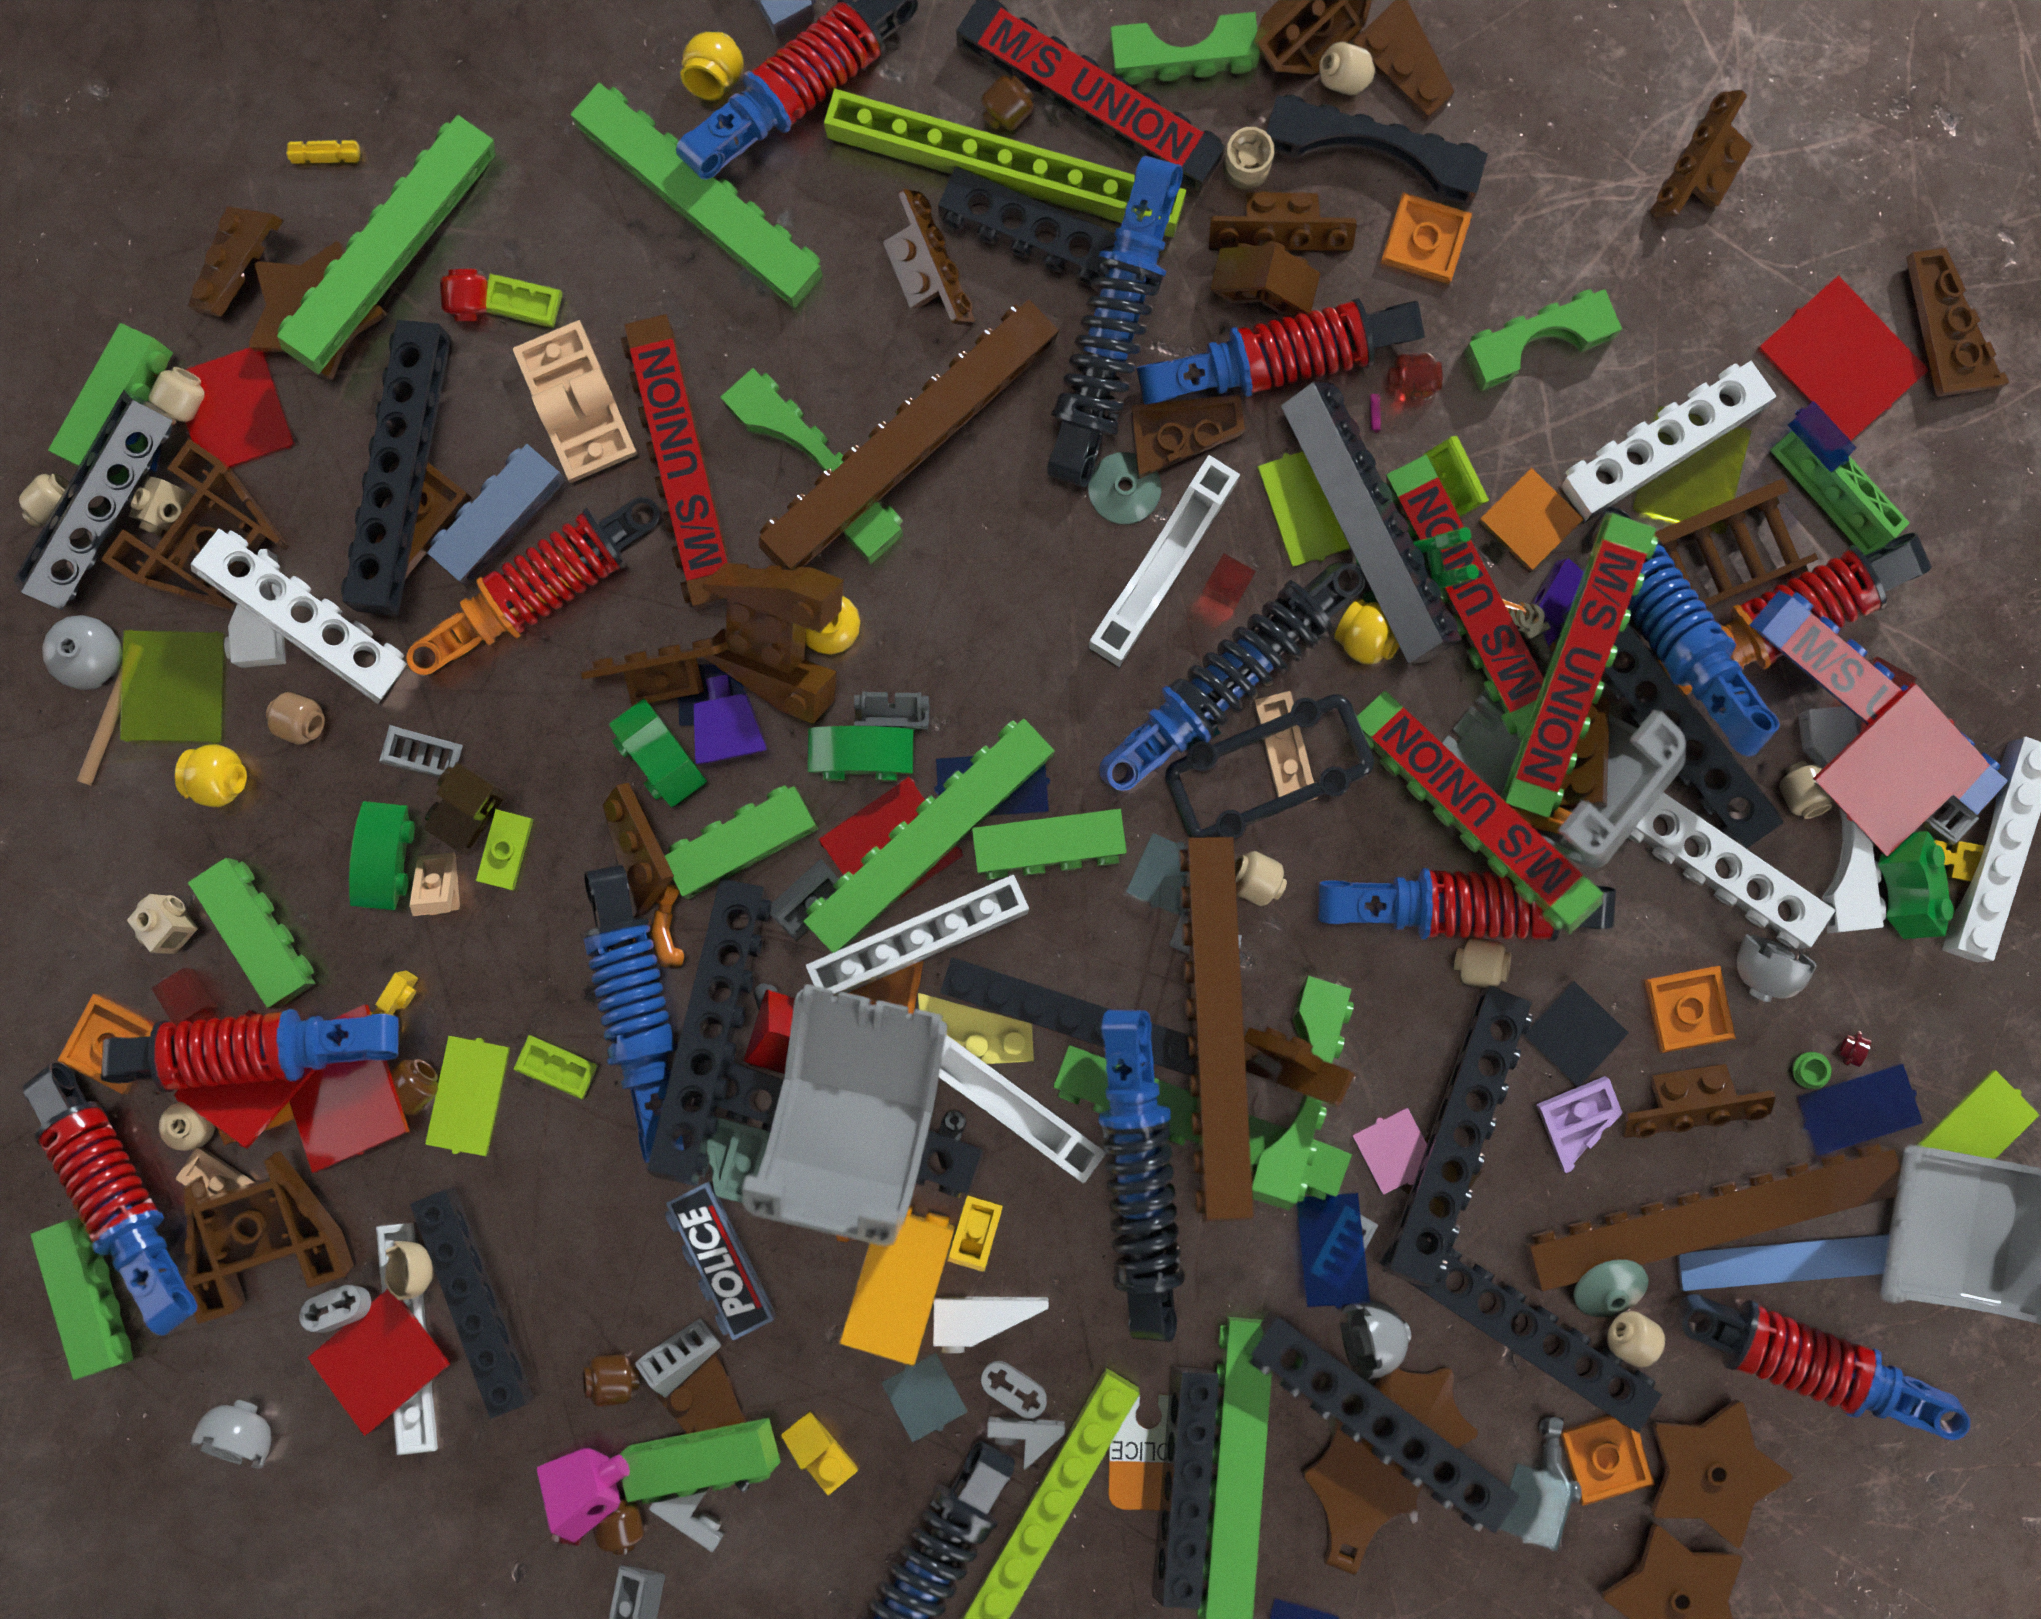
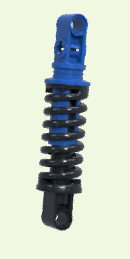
[1047,156,1183,487]
[1099,562,1366,791]
[1099,1010,1185,1342]
[860,1441,1015,1619]

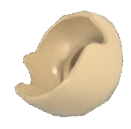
[385,1241,433,1300]

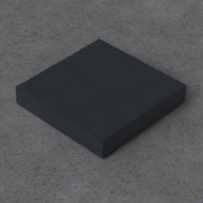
[1522,981,1629,1087]

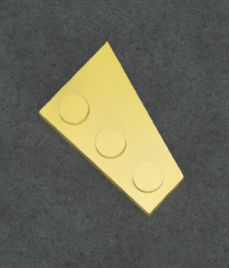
[918,993,1034,1064]

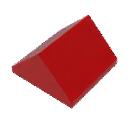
[743,989,796,1074]

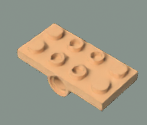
[512,320,638,483]

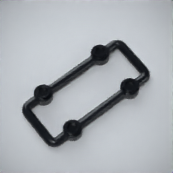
[1165,694,1374,840]

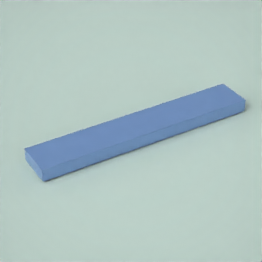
[1676,1234,1890,1291]

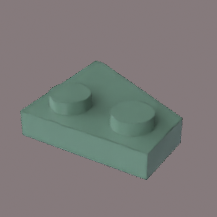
[707,1116,770,1203]

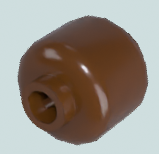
[981,75,1035,131]
[391,1059,438,1115]
[583,1354,639,1407]
[593,1494,644,1555]

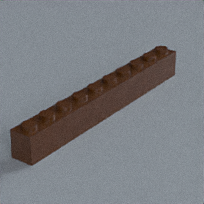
[759,300,1059,570]
[1178,837,1254,1222]
[1523,1143,1901,1291]

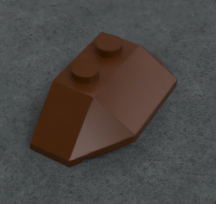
[1254,0,1372,74]

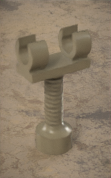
[1508,602,1553,673]

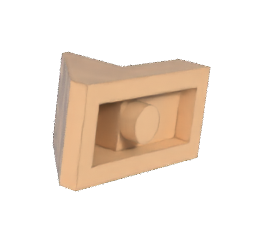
[410,852,460,916]

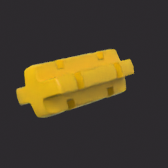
[287,140,360,164]

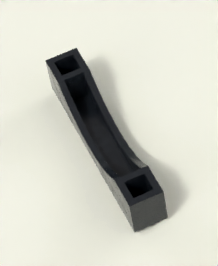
[1266,95,1488,206]

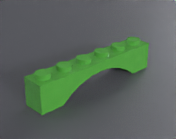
[721,368,903,564]
[1251,976,1354,1210]

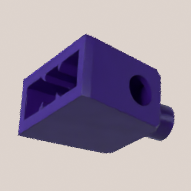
[1529,558,1584,647]
[694,675,769,765]

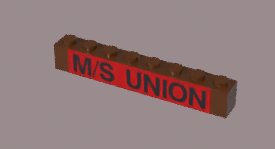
[621,314,730,612]

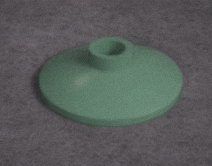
[1088,452,1161,525]
[1574,1260,1648,1317]

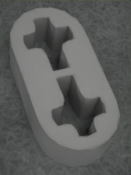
[299,1285,371,1333]
[981,1361,1047,1418]

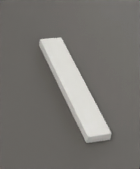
[376,1222,438,1455]

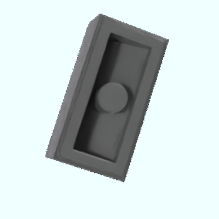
[770,860,839,942]
[609,1565,665,1619]

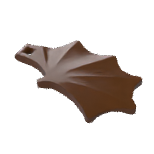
[1303,1367,1478,1575]

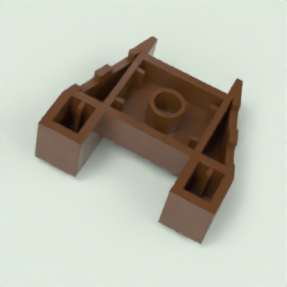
[101,439,289,613]
[702,563,844,724]
[184,1150,354,1324]

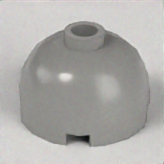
[42,615,123,690]
[1736,934,1817,1002]
[1341,1300,1411,1380]
[190,1400,271,1468]

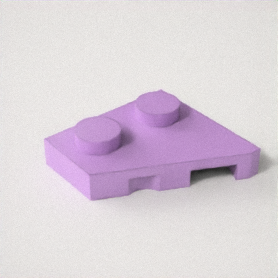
[1536,1076,1622,1173]

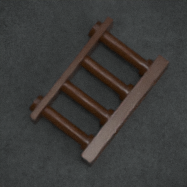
[1654,478,1818,611]

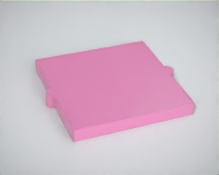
[1353,1108,1427,1195]

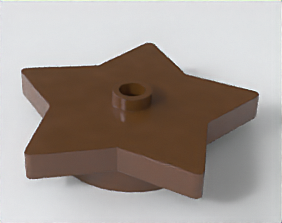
[248,241,386,380]
[1651,1399,1793,1549]
[1601,1523,1743,1619]

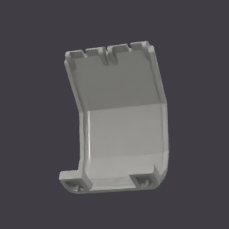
[1442,658,1685,868]
[743,984,947,1246]
[1881,1145,2041,1325]

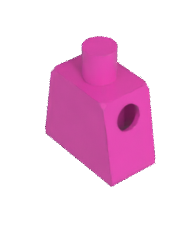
[537,1448,630,1542]

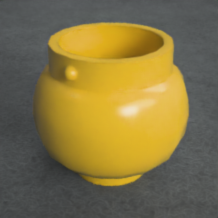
[680,32,744,100]
[805,596,860,655]
[1334,599,1400,664]
[175,744,247,807]

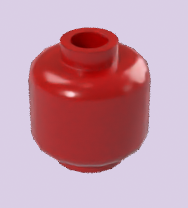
[440,269,488,322]

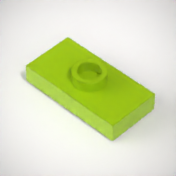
[486,273,563,328]
[1423,436,1489,518]
[476,809,534,891]
[513,1035,599,1100]

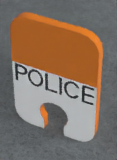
[1108,1394,1169,1511]

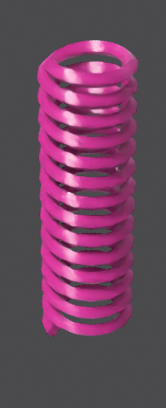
[1370,394,1381,433]

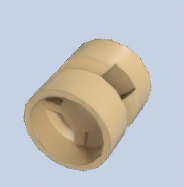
[1223,127,1274,189]

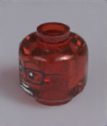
[1388,353,1443,401]

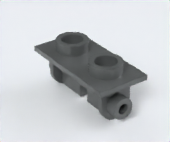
[854,691,930,730]

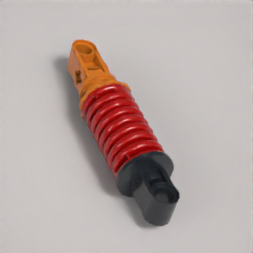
[406,496,660,675]
[1655,532,1932,695]

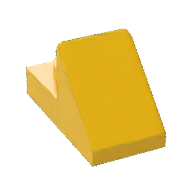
[948,1195,1003,1272]
[781,1410,858,1496]

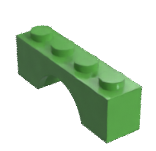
[1110,12,1260,85]
[1463,289,1622,392]

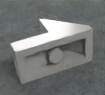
[988,1416,1065,1470]
[649,1486,725,1552]

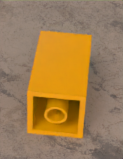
[840,1205,956,1366]

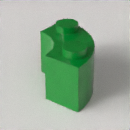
[609,698,707,808]
[808,726,913,782]
[349,801,415,910]
[1878,831,1954,939]

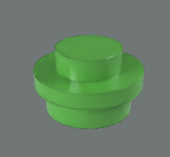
[1793,1052,1832,1089]

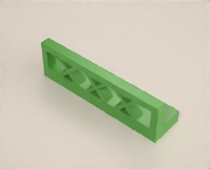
[1770,414,1910,555]

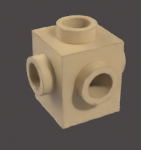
[129,475,194,536]
[127,894,198,954]

